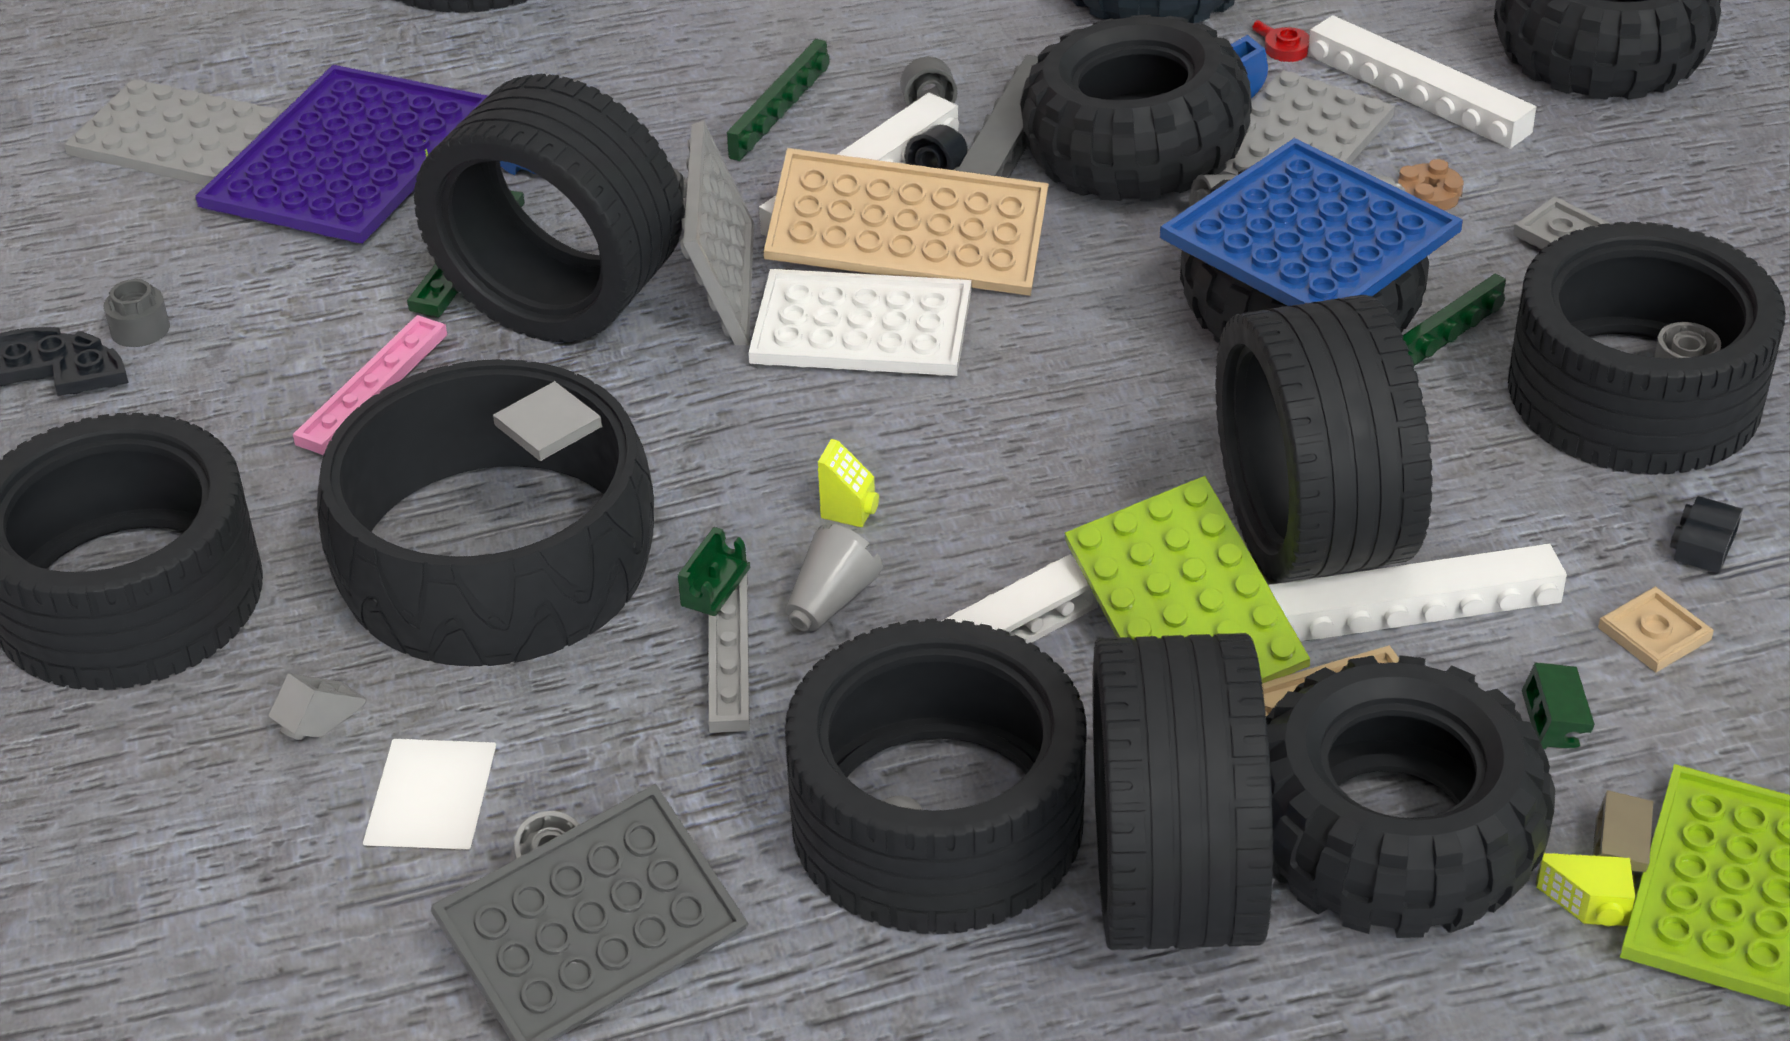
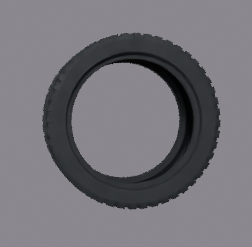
[414,74,683,342]
[1508,222,1786,475]
[1215,295,1433,583]
[0,413,263,690]
[785,619,1087,934]
[1092,633,1273,950]

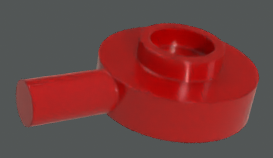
[1252,20,1310,62]

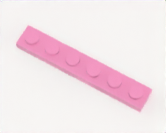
[293,315,447,455]

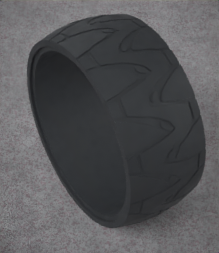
[317,359,654,667]

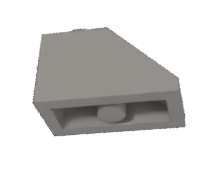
[268,673,367,740]

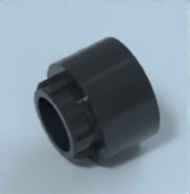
[904,124,968,170]

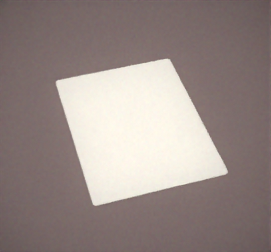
[363,739,496,850]

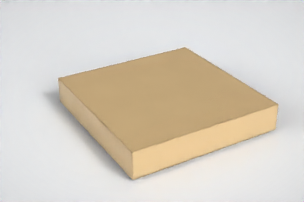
[1598,586,1714,673]

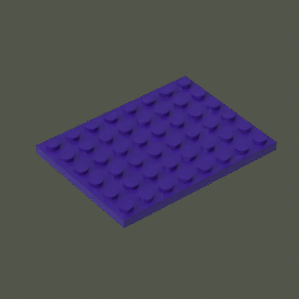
[195,65,488,244]

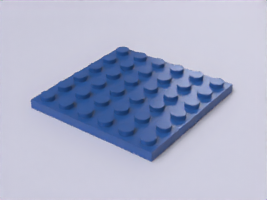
[1160,138,1463,306]

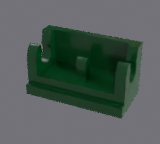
[677,527,750,617]
[1521,662,1595,749]

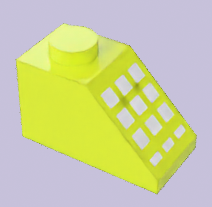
[818,439,879,527]
[1536,853,1635,926]

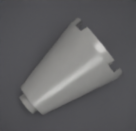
[785,524,883,631]

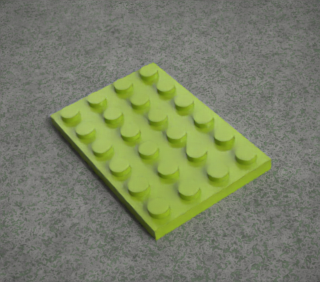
[1065,476,1310,683]
[1620,764,1790,1007]

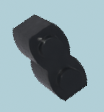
[1670,496,1743,573]

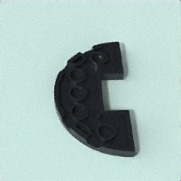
[0,327,129,396]

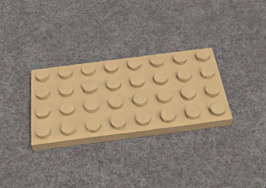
[764,148,1049,296]

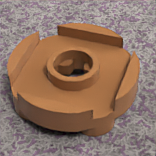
[1398,159,1464,211]

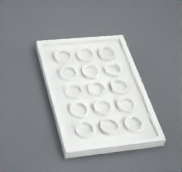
[748,269,971,376]

